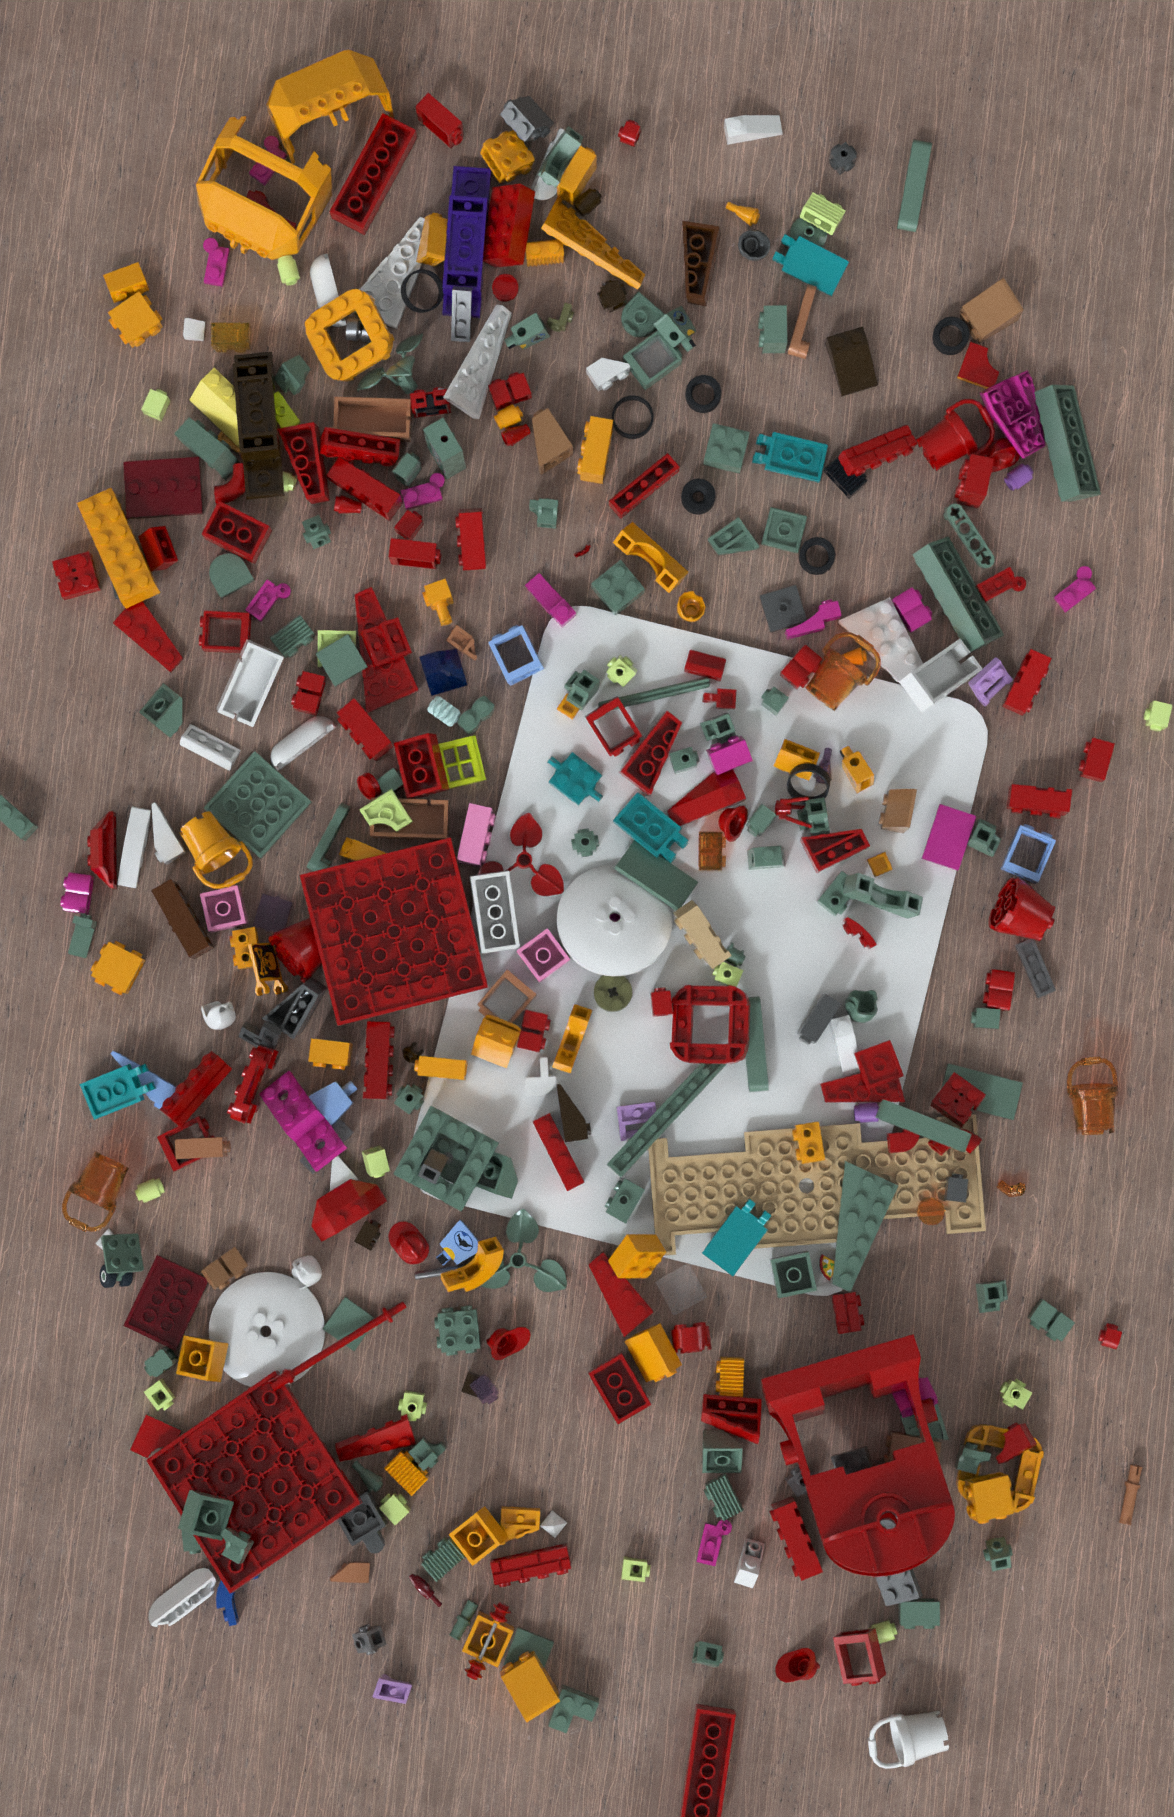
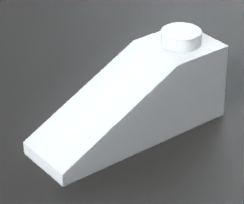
[724,115,783,145]
[151,802,187,865]
[829,1015,860,1076]

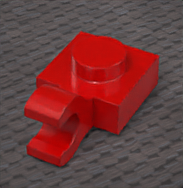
[702,688,737,710]

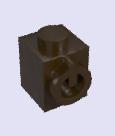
[597,280,627,313]

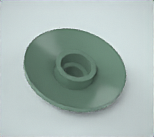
[790,218,827,247]

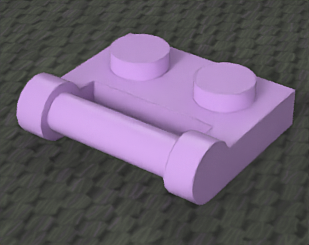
[968,657,1013,707]
[616,1102,656,1141]

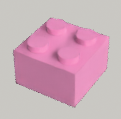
[200,885,249,933]
[516,928,570,983]

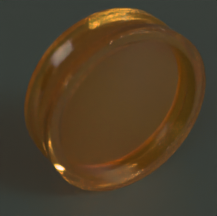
[917,1198,945,1225]

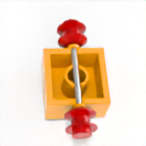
[462,1602,514,1680]

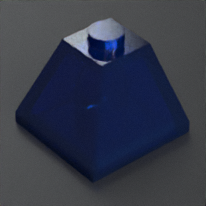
[419,649,468,696]

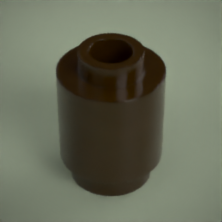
[574,188,602,216]

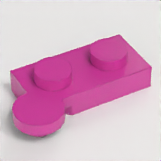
[249,136,287,186]
[203,238,230,287]
[401,473,445,510]
[1054,566,1096,613]
[245,579,291,622]
[696,1520,732,1566]

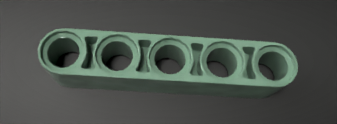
[897,139,932,232]
[745,996,769,1092]
[875,1099,972,1153]

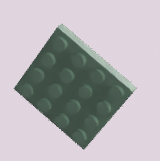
[204,751,312,859]

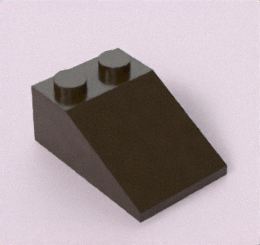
[825,327,878,397]
[556,1084,591,1142]

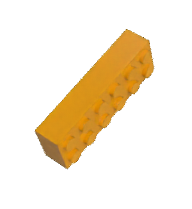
[77,488,160,609]

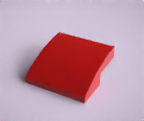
[360,617,412,668]

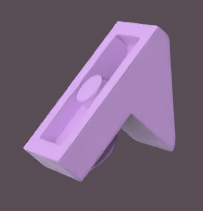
[372,1674,412,1704]

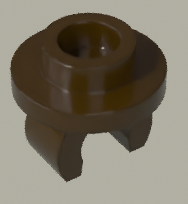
[402,1042,424,1064]

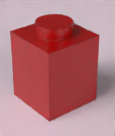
[394,510,424,540]

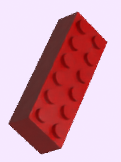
[330,113,417,235]
[679,1704,736,1817]

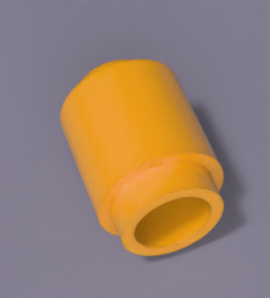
[493,404,523,430]

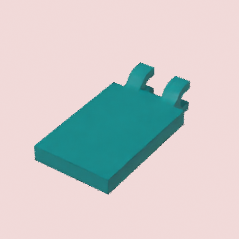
[772,234,849,297]
[752,432,828,483]
[613,792,688,863]
[79,1064,156,1120]
[702,1199,772,1276]

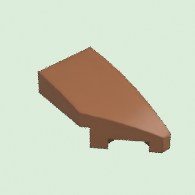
[445,625,477,661]
[330,1562,370,1583]

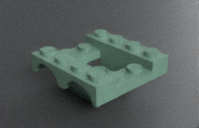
[393,1106,499,1212]

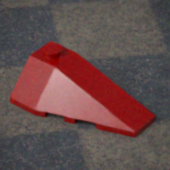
[667,769,746,826]

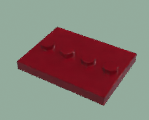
[123,457,203,519]
[123,1255,208,1351]

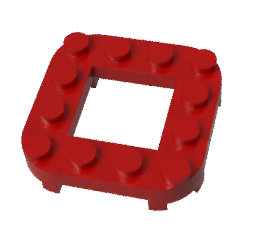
[670,985,750,1064]
[227,1045,279,1124]

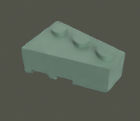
[174,417,240,481]

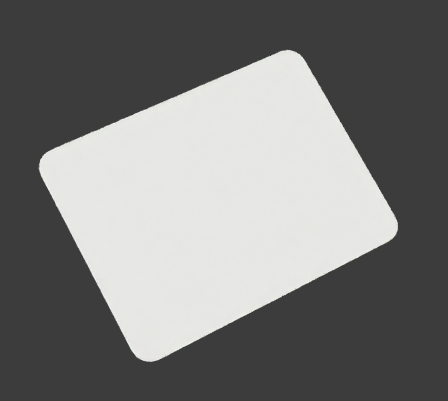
[413,606,988,1296]

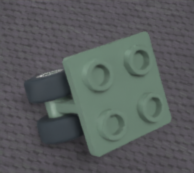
[100,1233,144,1288]

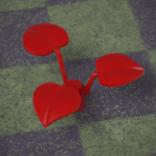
[477,813,564,896]

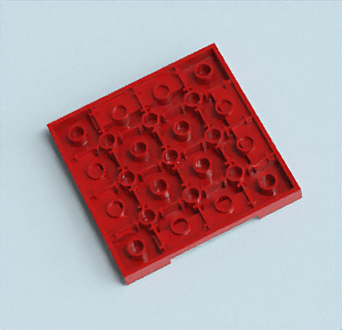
[299,837,488,1026]
[146,1371,363,1593]

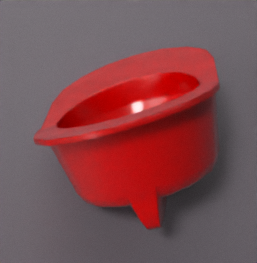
[979,438,1020,472]
[388,1221,429,1265]
[486,1327,531,1360]
[775,1648,820,1683]

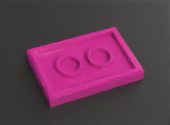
[921,804,976,871]

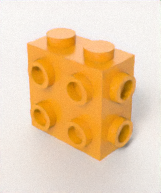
[480,130,535,184]
[108,291,163,348]
[91,941,146,995]
[964,1472,1014,1524]

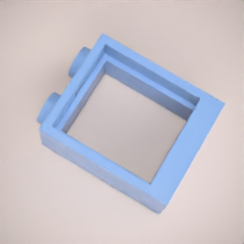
[488,625,544,686]
[1000,824,1056,884]

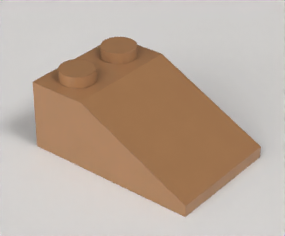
[879,789,917,833]

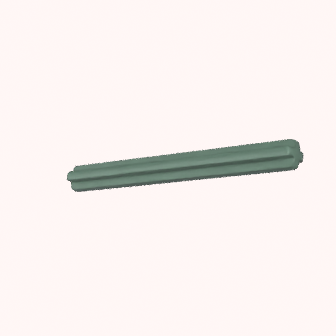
[598,677,710,710]

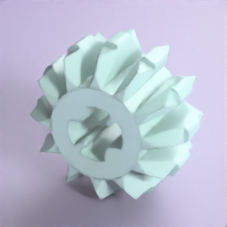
[427,696,461,726]

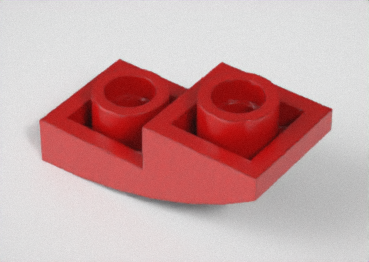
[842,917,877,949]

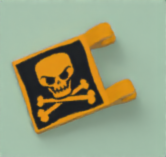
[248,943,288,996]

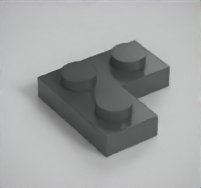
[239,1021,283,1050]

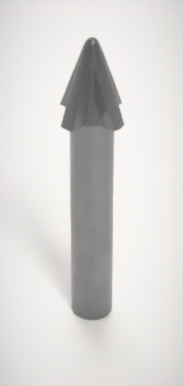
[415,1264,465,1280]

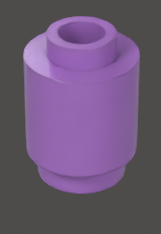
[1004,463,1033,491]
[854,1102,879,1123]

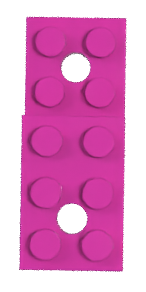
[259,1070,347,1172]

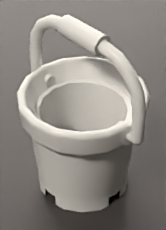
[868,1711,949,1769]

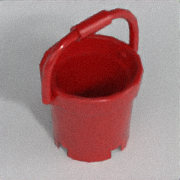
[916,399,995,471]

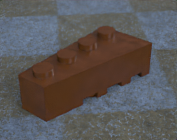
[682,221,721,306]

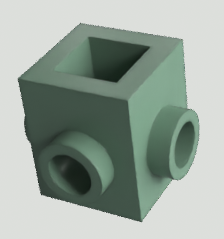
[302,515,331,549]
[571,828,599,857]
[394,1084,424,1115]
[983,1537,1013,1571]

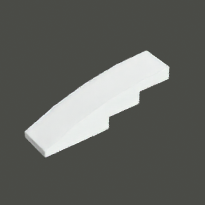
[117,806,151,888]

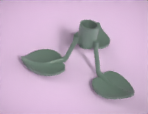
[357,333,423,394]
[480,1209,567,1292]

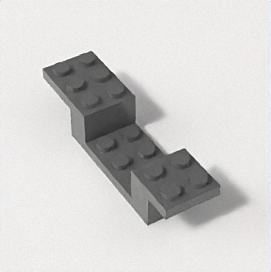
[831,1446,923,1606]

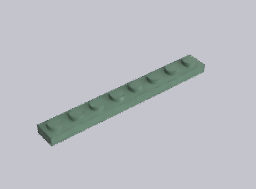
[607,1064,726,1178]

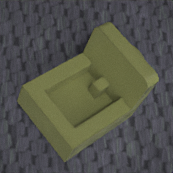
[547,303,575,332]

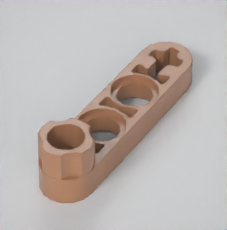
[788,284,817,359]

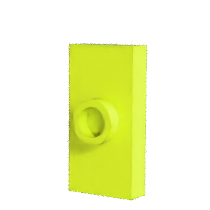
[274,391,301,428]

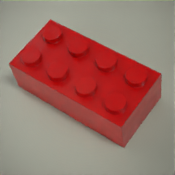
[483,183,535,268]

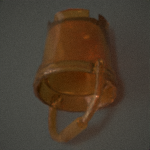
[805,632,881,711]
[1067,1056,1118,1135]
[62,1151,129,1232]

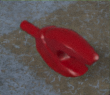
[409,1574,442,1607]

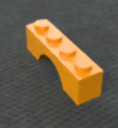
[613,522,689,593]

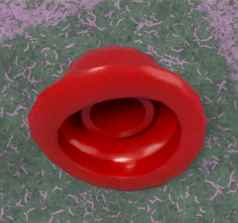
[718,806,748,842]

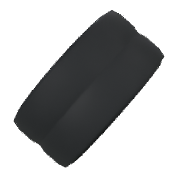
[681,478,716,515]

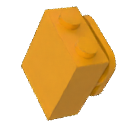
[471,1015,521,1068]

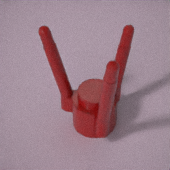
[775,797,812,828]

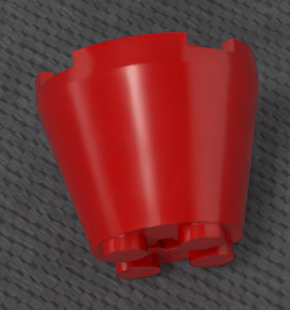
[988,878,1055,941]
[268,917,322,983]

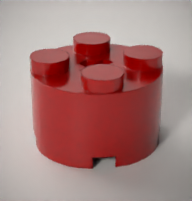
[671,1322,712,1354]

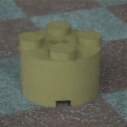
[594,975,632,1012]

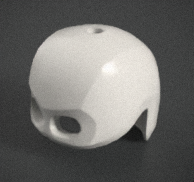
[201,1001,236,1030]
[292,1256,322,1289]

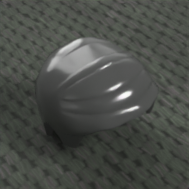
[738,229,771,261]

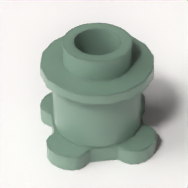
[726,942,746,967]

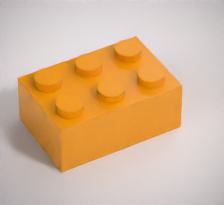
[577,416,613,484]

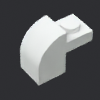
[525,1057,556,1097]

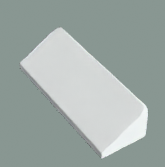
[180,724,241,771]

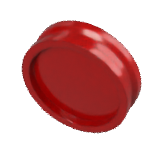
[492,274,519,302]
[357,772,381,800]

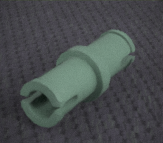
[449,1599,479,1641]

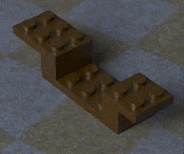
[232,352,285,500]

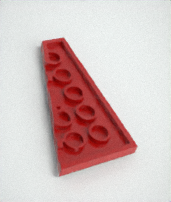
[354,587,419,714]

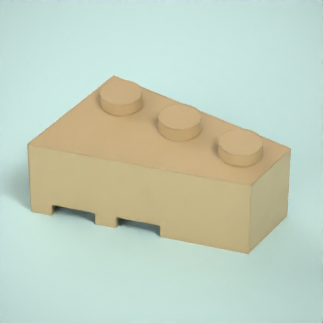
[673,900,731,969]

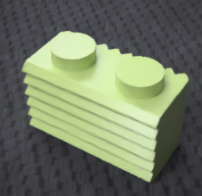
[800,192,846,235]

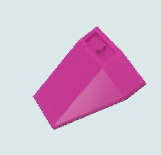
[980,370,1046,459]

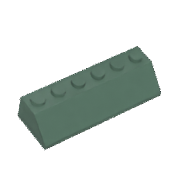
[1034,385,1101,502]
[912,536,1004,653]

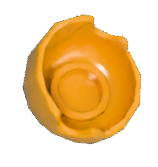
[676,591,706,622]

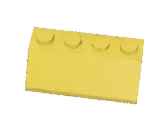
[189,368,239,447]

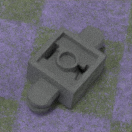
[337,1482,388,1554]

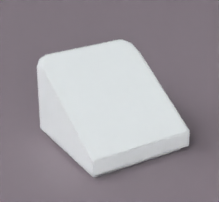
[183,318,205,341]

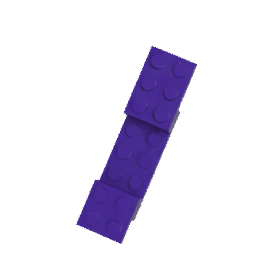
[442,166,491,318]

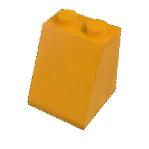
[500,1651,560,1723]

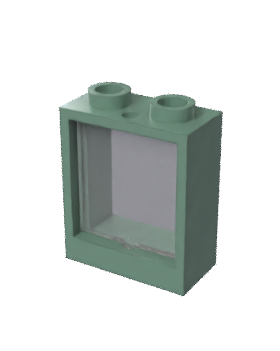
[623,331,682,391]

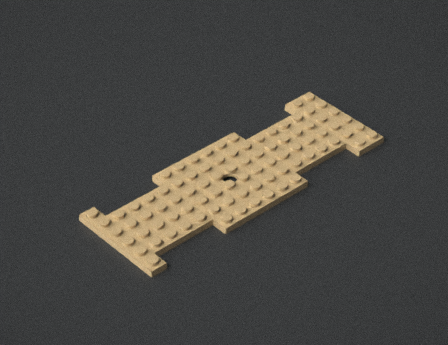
[648,1114,986,1256]

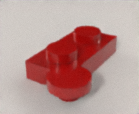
[976,567,1026,603]

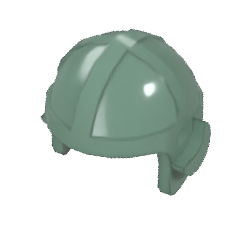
[845,990,878,1023]

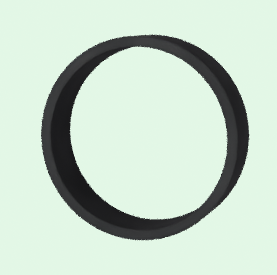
[401,269,444,313]
[612,395,654,439]
[787,763,830,804]

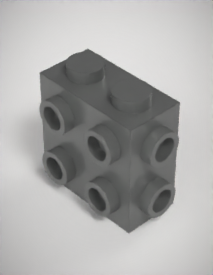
[500,96,554,142]

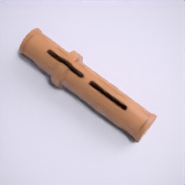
[1119,1464,1143,1525]

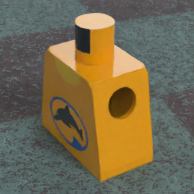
[840,746,874,794]

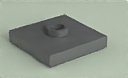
[759,585,807,633]

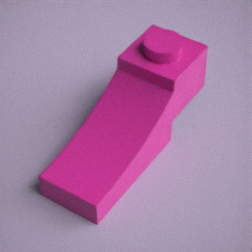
[525,573,576,627]
[785,599,841,640]

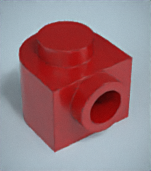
[618,120,641,147]
[1098,1323,1122,1350]

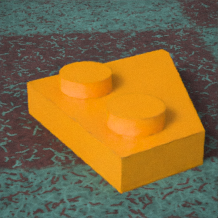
[500,1506,540,1545]

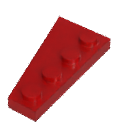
[820,1073,905,1102]
[335,1414,416,1462]

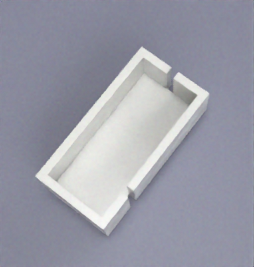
[216,639,284,727]
[899,639,982,712]

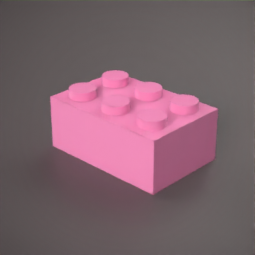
[457,803,496,868]

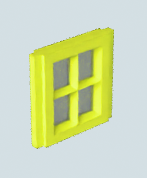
[439,735,486,789]

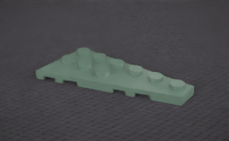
[832,1161,898,1292]

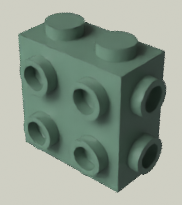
[434,1305,481,1356]

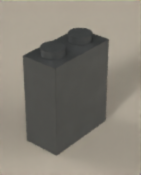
[797,994,841,1045]

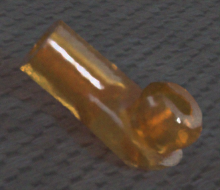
[996,1180,1026,1197]

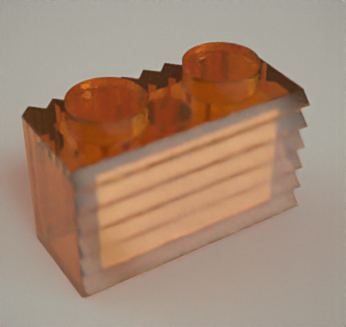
[698,832,726,872]

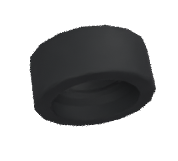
[932,316,970,355]
[685,375,722,413]
[799,537,836,575]

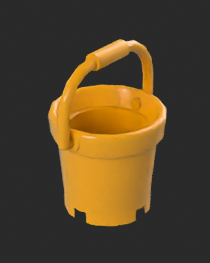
[179,811,253,889]

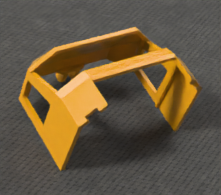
[266,49,394,164]
[196,116,332,260]

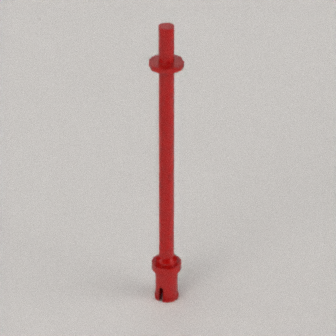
[268,1301,407,1392]

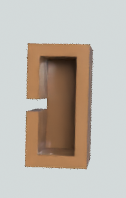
[201,1247,248,1290]

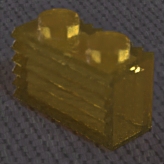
[211,322,251,353]

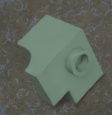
[275,355,311,395]
[529,498,559,529]
[564,670,600,710]
[700,713,736,744]
[797,797,830,836]
[967,818,1001,857]
[976,1280,1008,1313]
[408,1437,447,1471]
[954,1442,991,1474]
[221,1527,254,1564]

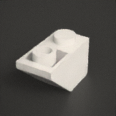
[586,358,630,392]
[734,1538,765,1588]

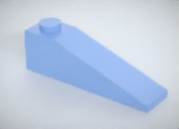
[111,1051,177,1109]

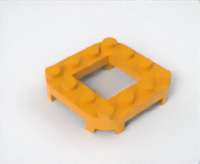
[305,289,395,382]
[956,1424,1044,1512]

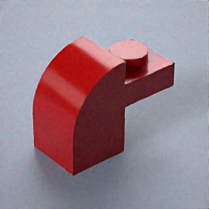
[887,1129,920,1153]

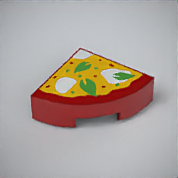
[819,1254,834,1281]

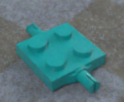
[547,752,603,806]

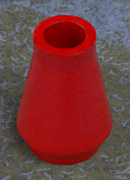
[501,424,531,446]
[334,495,362,514]

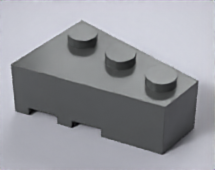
[262,977,328,1040]

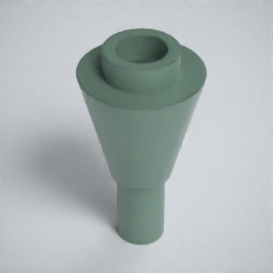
[351,1461,384,1493]

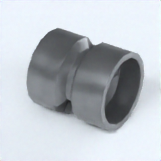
[346,315,372,343]

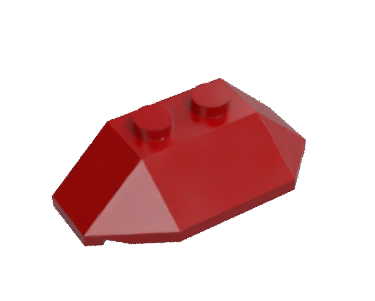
[87,811,117,889]
[311,1179,387,1242]

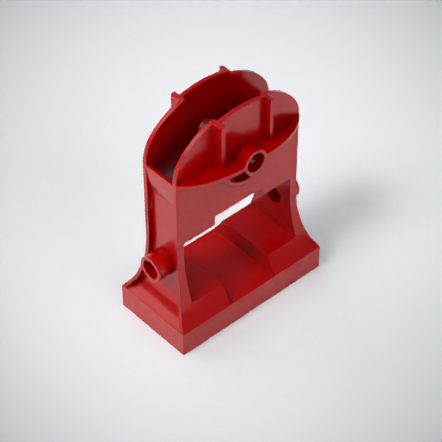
[761,1334,955,1577]

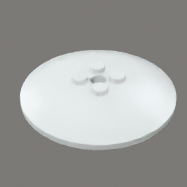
[557,865,672,976]
[209,1272,325,1387]

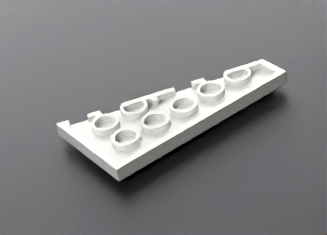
[353,217,425,329]
[443,305,512,419]
[838,597,923,684]

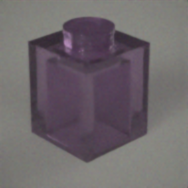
[470,1372,500,1404]

